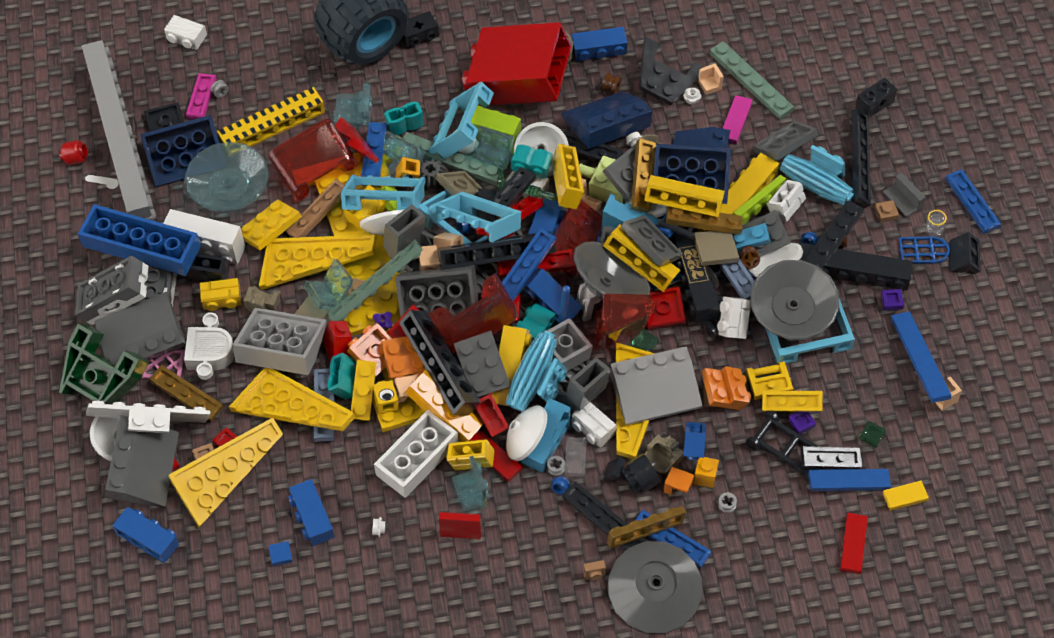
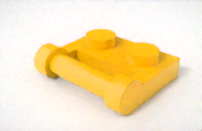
[746,361,793,400]

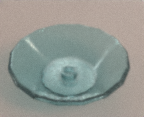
[185,142,269,212]

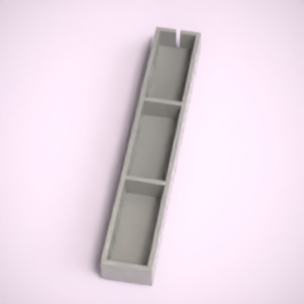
[81,40,157,221]

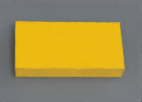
[883,480,929,511]

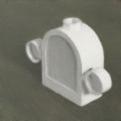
[184,313,235,380]

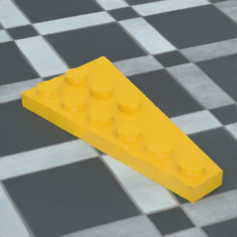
[259,235,377,290]
[616,342,655,459]
[229,368,355,431]
[168,418,283,528]

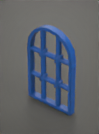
[898,236,950,264]

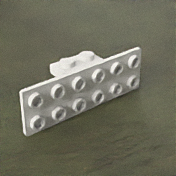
[86,401,210,433]

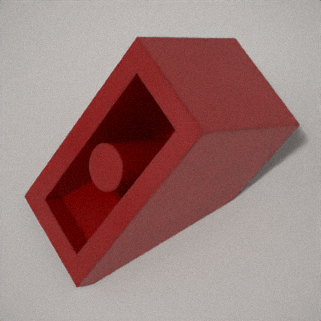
[322,321,352,362]

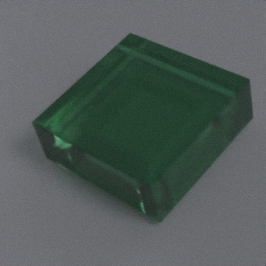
[632,329,659,352]
[859,421,886,448]

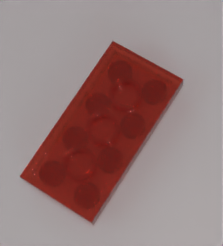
[554,200,603,278]

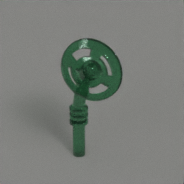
[497,168,557,201]

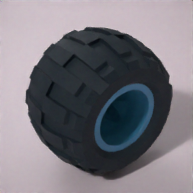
[314,0,409,66]

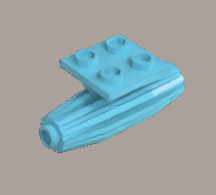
[780,145,854,205]
[506,330,567,412]

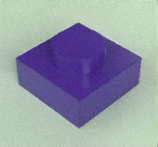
[881,289,904,311]
[788,412,816,435]

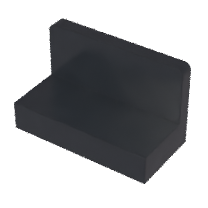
[950,232,981,274]

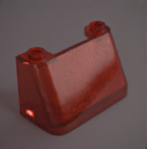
[268,119,359,202]
[428,273,518,354]
[595,294,655,349]

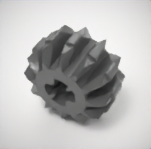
[419,158,446,189]

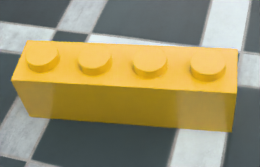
[552,143,584,209]
[644,175,725,217]
[603,224,680,292]
[492,325,532,406]

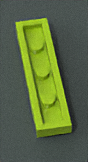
[733,175,786,225]

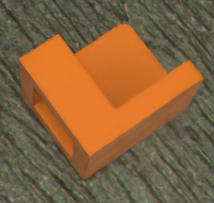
[664,467,695,495]

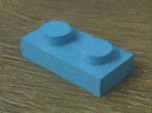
[732,223,771,252]

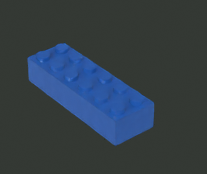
[78,204,201,276]

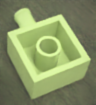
[579,156,625,205]

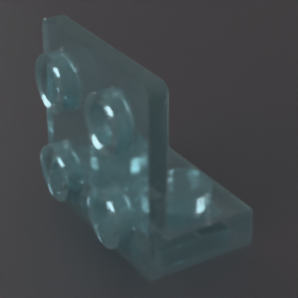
[334,83,372,125]
[472,126,514,169]
[384,131,427,162]
[303,259,353,310]
[452,456,490,514]

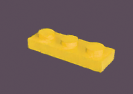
[351,360,377,421]
[762,391,823,412]

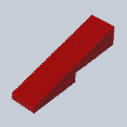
[333,117,379,163]
[460,366,509,437]

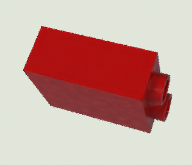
[462,22,572,105]

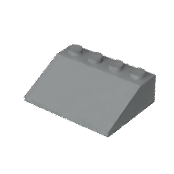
[233,308,327,375]
[610,347,702,425]

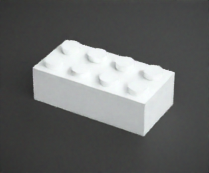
[163,209,245,265]
[374,410,458,498]

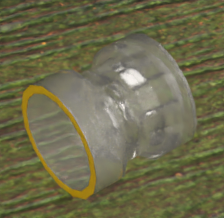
[925,210,947,236]

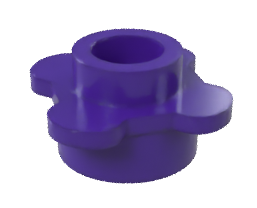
[373,312,393,331]

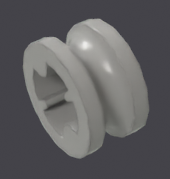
[211,80,229,98]
[547,456,565,476]
[718,492,737,513]

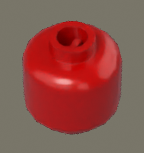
[59,140,88,165]

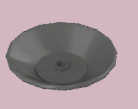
[573,242,650,306]
[751,260,839,340]
[608,541,702,633]

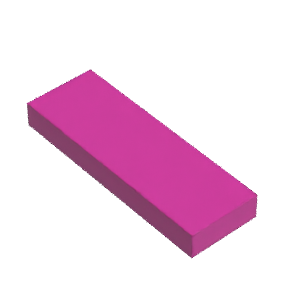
[186,73,217,120]
[723,95,753,144]

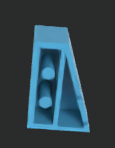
[601,194,659,233]
[521,398,571,473]

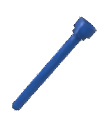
[558,286,570,324]

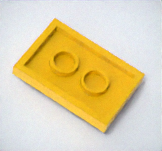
[241,200,302,250]

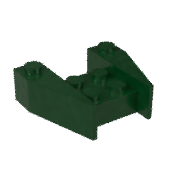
[59,323,150,405]

